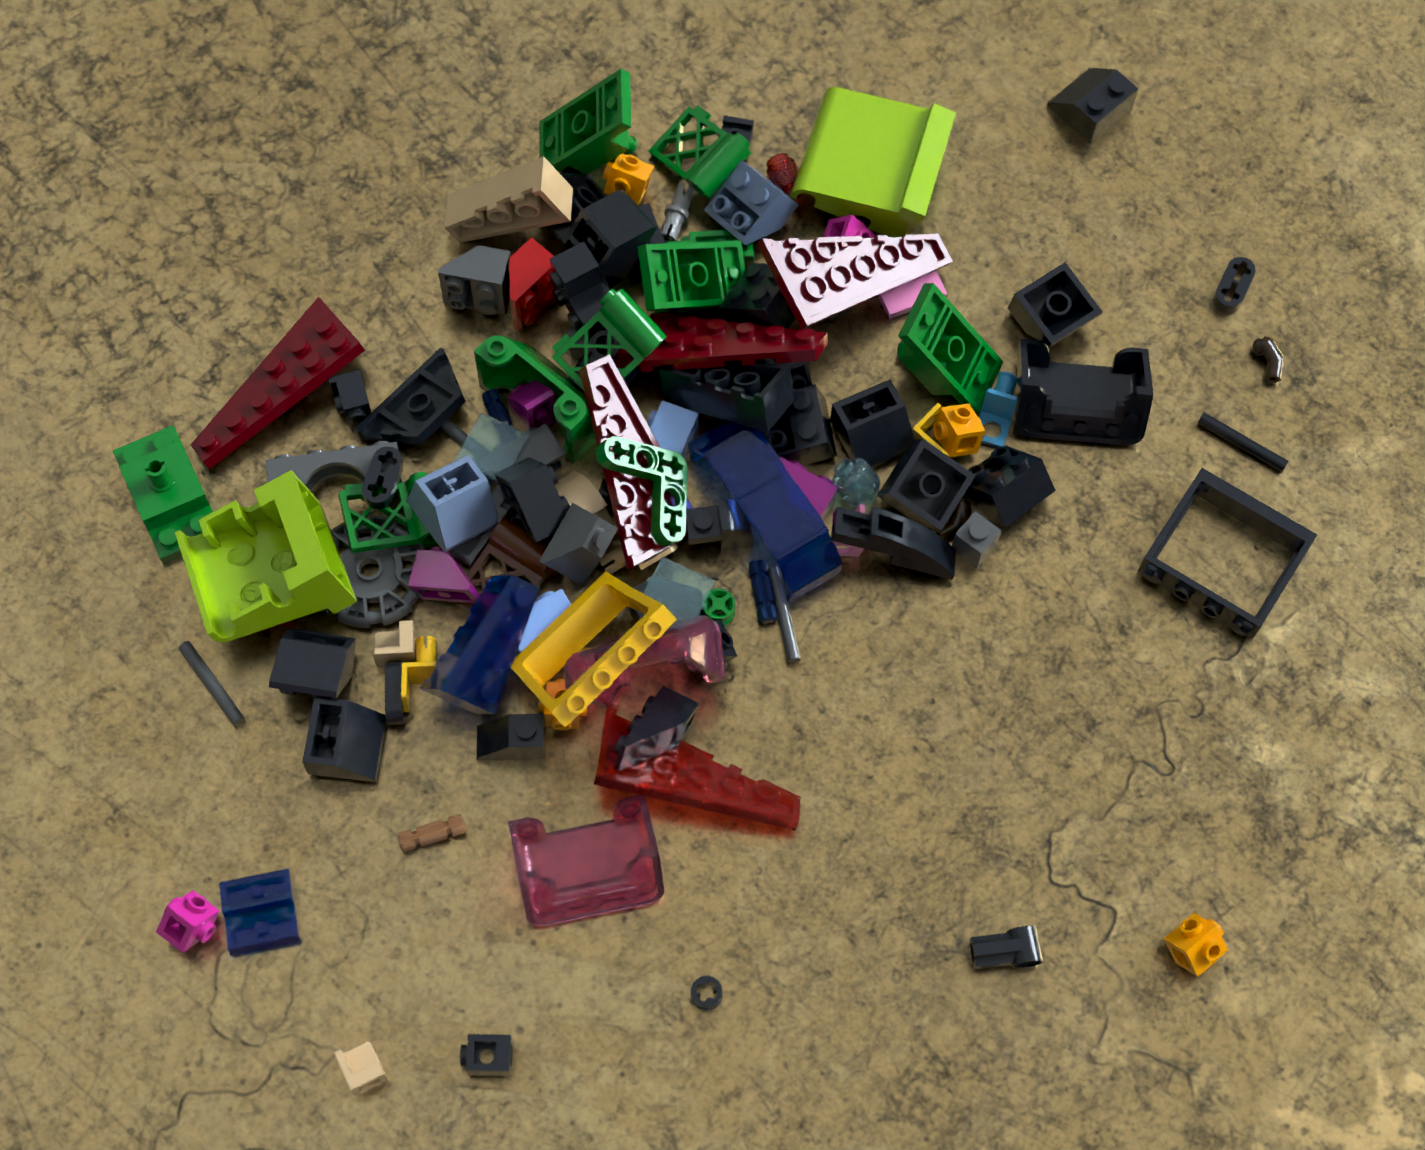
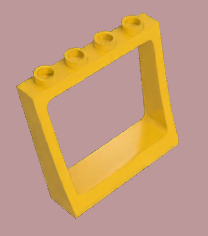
[508,571,677,727]

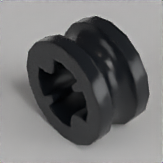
[691,976,723,1011]

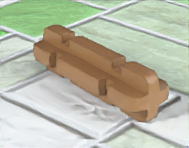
[398,814,466,852]

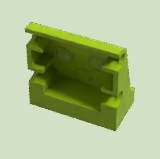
[790,87,956,237]
[175,470,357,642]

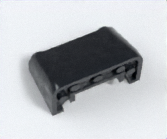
[1015,339,1154,445]

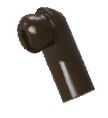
[1253,336,1284,383]
[935,498,972,540]

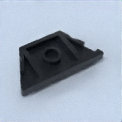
[353,347,466,445]

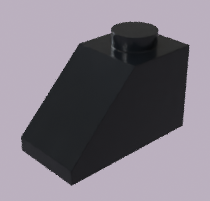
[477,714,545,760]

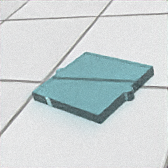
[454,413,530,481]
[643,557,715,629]

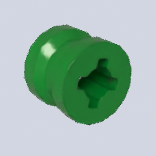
[702,588,736,627]

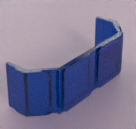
[688,421,843,603]

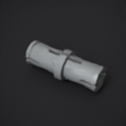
[660,182,696,242]

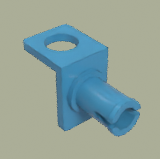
[979,371,1018,448]

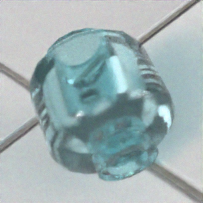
[832,458,881,506]

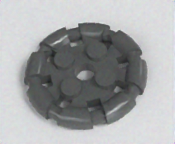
[324,515,426,628]

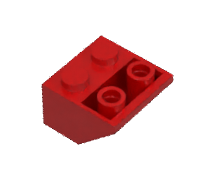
[509,237,556,332]

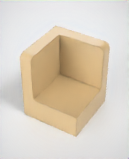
[373,620,416,666]
[334,1042,388,1097]

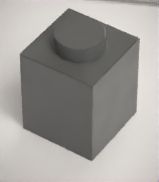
[952,511,1002,569]

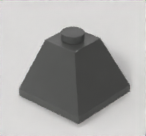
[539,503,618,586]

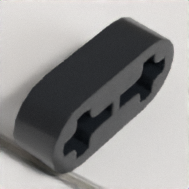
[1213,257,1256,314]
[362,446,404,509]
[385,661,405,725]

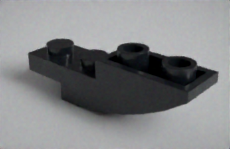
[831,507,956,580]

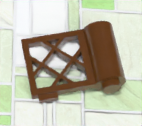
[454,518,559,635]

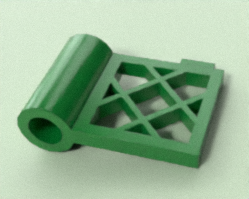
[648,105,751,200]
[551,289,668,391]
[338,472,439,553]

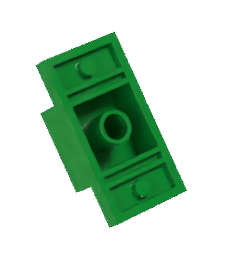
[539,69,637,174]
[637,241,745,314]
[897,283,1004,413]
[112,425,213,564]

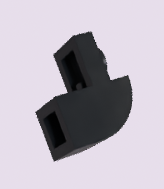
[686,499,754,551]

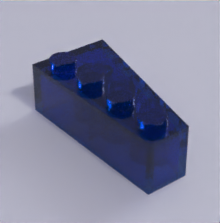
[419,575,539,714]

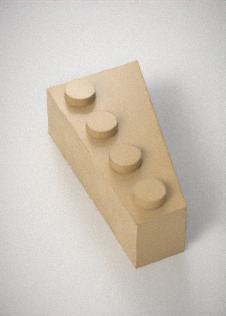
[444,156,573,243]

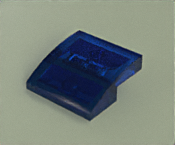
[219,868,301,956]

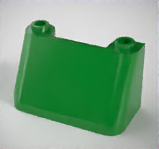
[474,335,596,464]

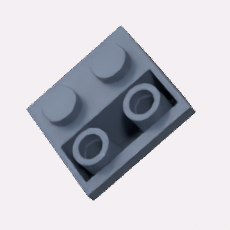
[704,160,799,245]
[406,455,498,553]

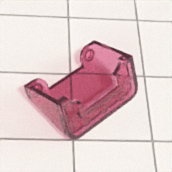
[564,615,725,709]
[508,794,665,926]

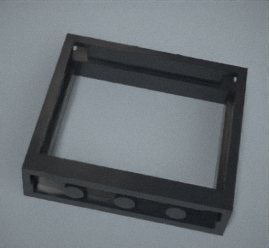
[1138,468,1317,639]

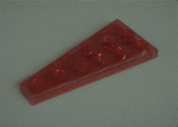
[594,705,801,831]

